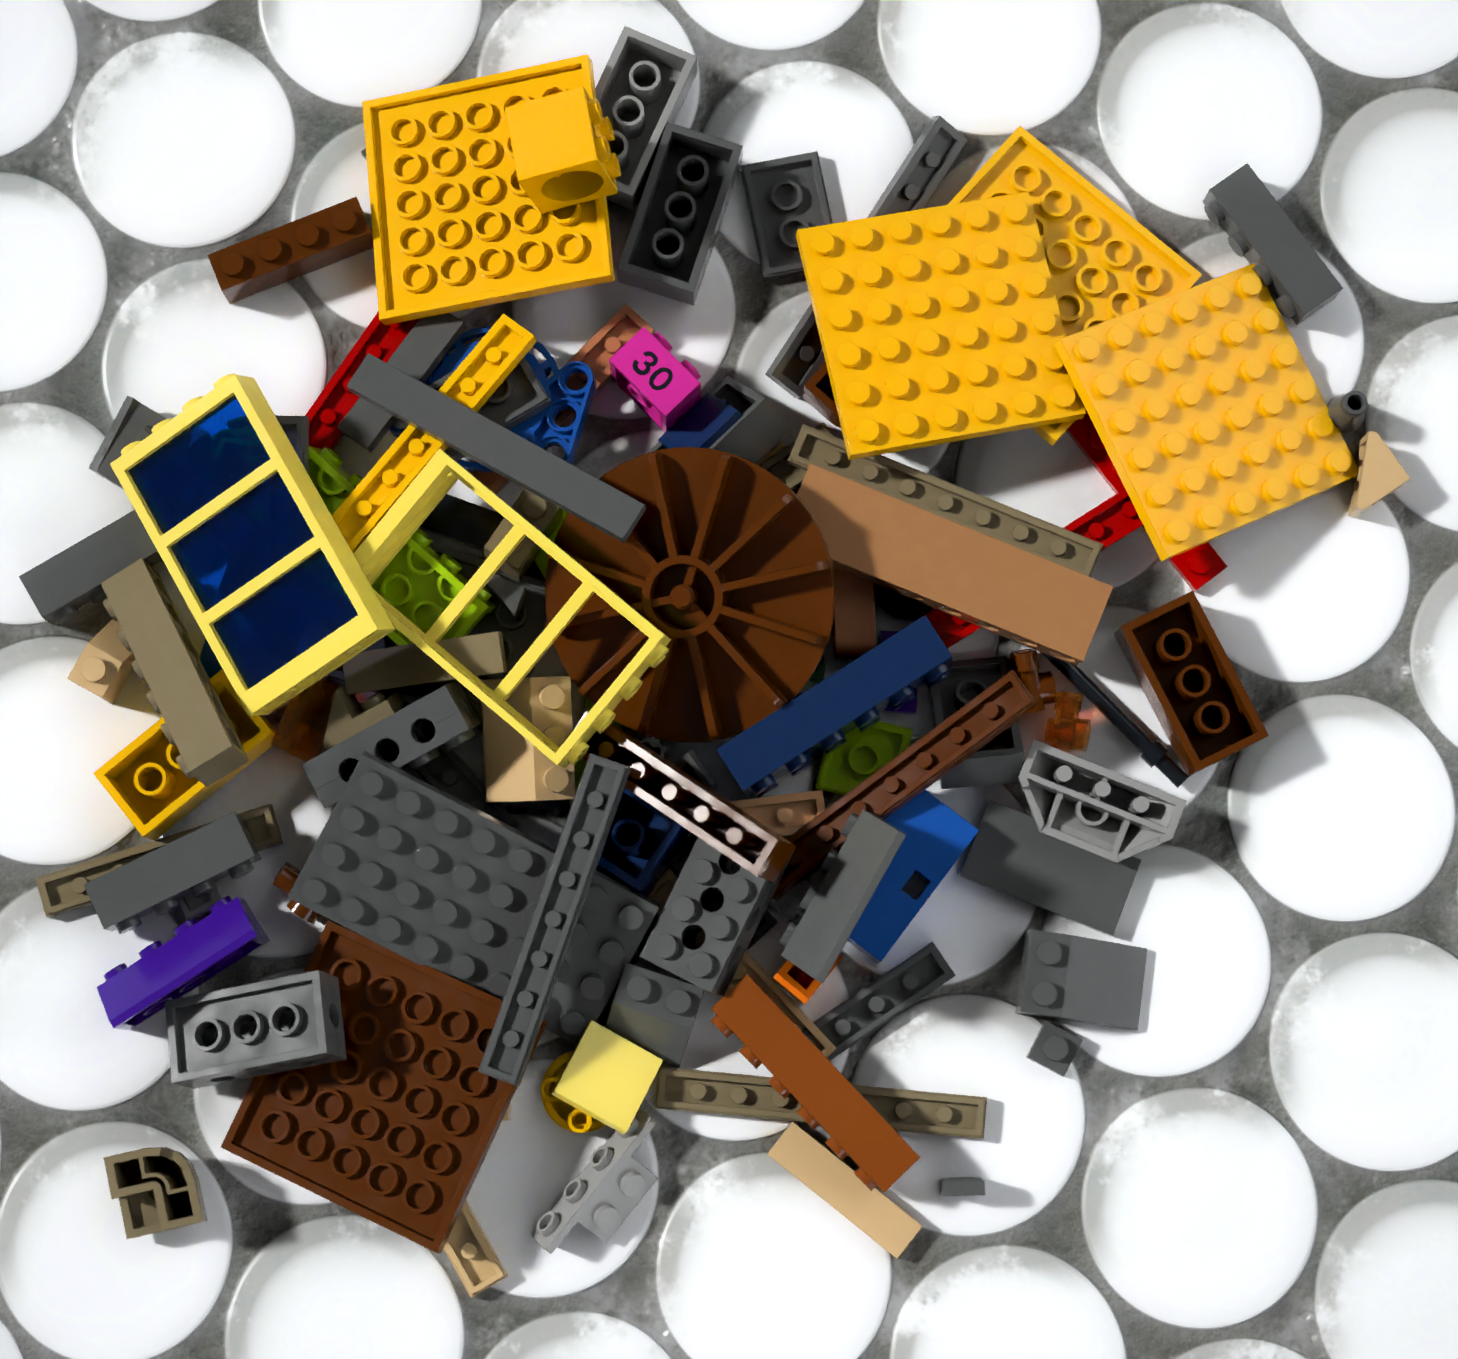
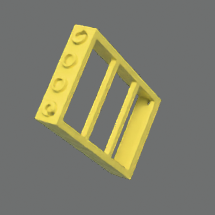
[335,449,671,768]

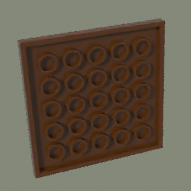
[221,920,548,1253]

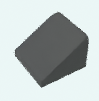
[487,574,528,620]

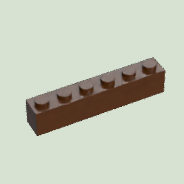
[576,711,796,882]

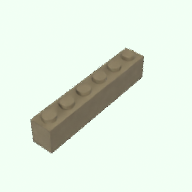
[101,558,249,787]

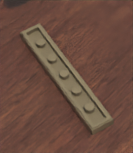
[35,804,284,918]

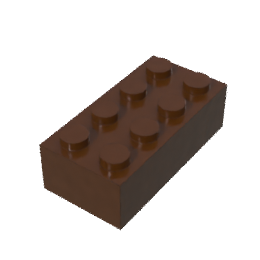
[1114,591,1269,776]

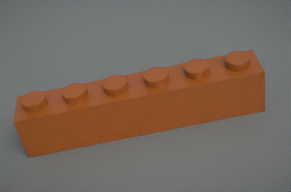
[711,974,920,1192]

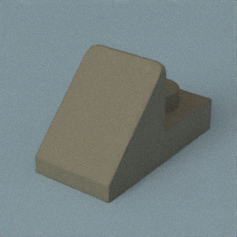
[323,682,404,751]

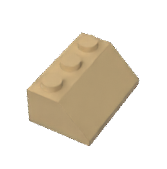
[481,676,576,802]

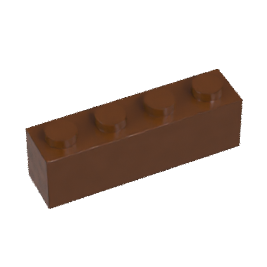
[208,197,374,304]

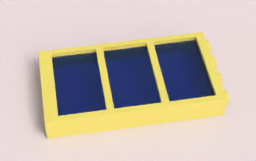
[110,374,395,716]

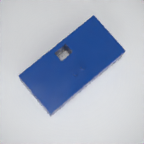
[847,790,979,964]

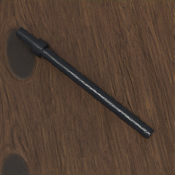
[1041,652,1189,788]

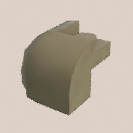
[104,1147,207,1239]

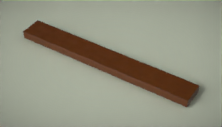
[772,670,1039,900]

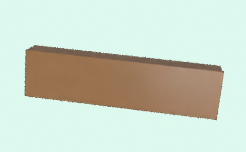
[797,463,1113,666]

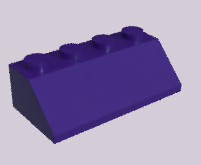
[96,896,270,1030]

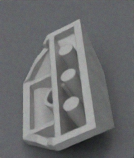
[1018,739,1187,863]

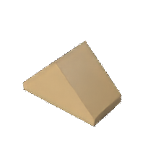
[1348,431,1410,518]

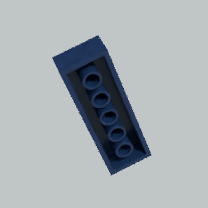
[716,615,952,798]

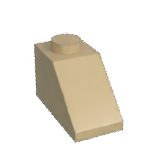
[67,619,136,704]

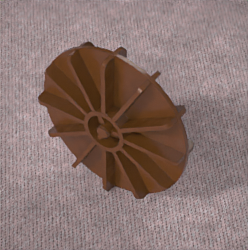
[545,447,835,742]

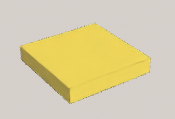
[552,1020,663,1135]

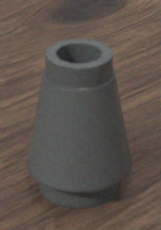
[1327,391,1368,433]

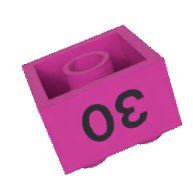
[609,327,701,433]

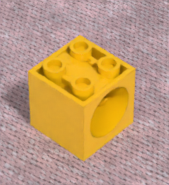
[505,86,621,214]

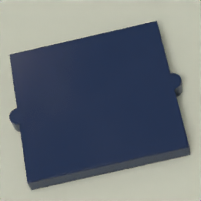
[658,392,742,449]

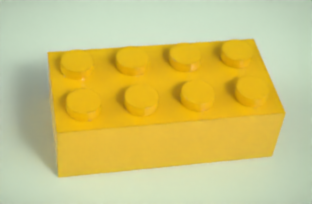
[93,670,282,840]

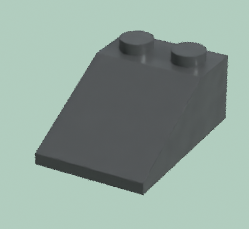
[928,656,1024,789]
[1015,929,1147,1030]

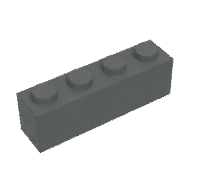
[1203,163,1343,325]
[19,495,192,624]
[84,812,261,934]

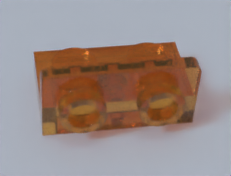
[271,679,339,762]

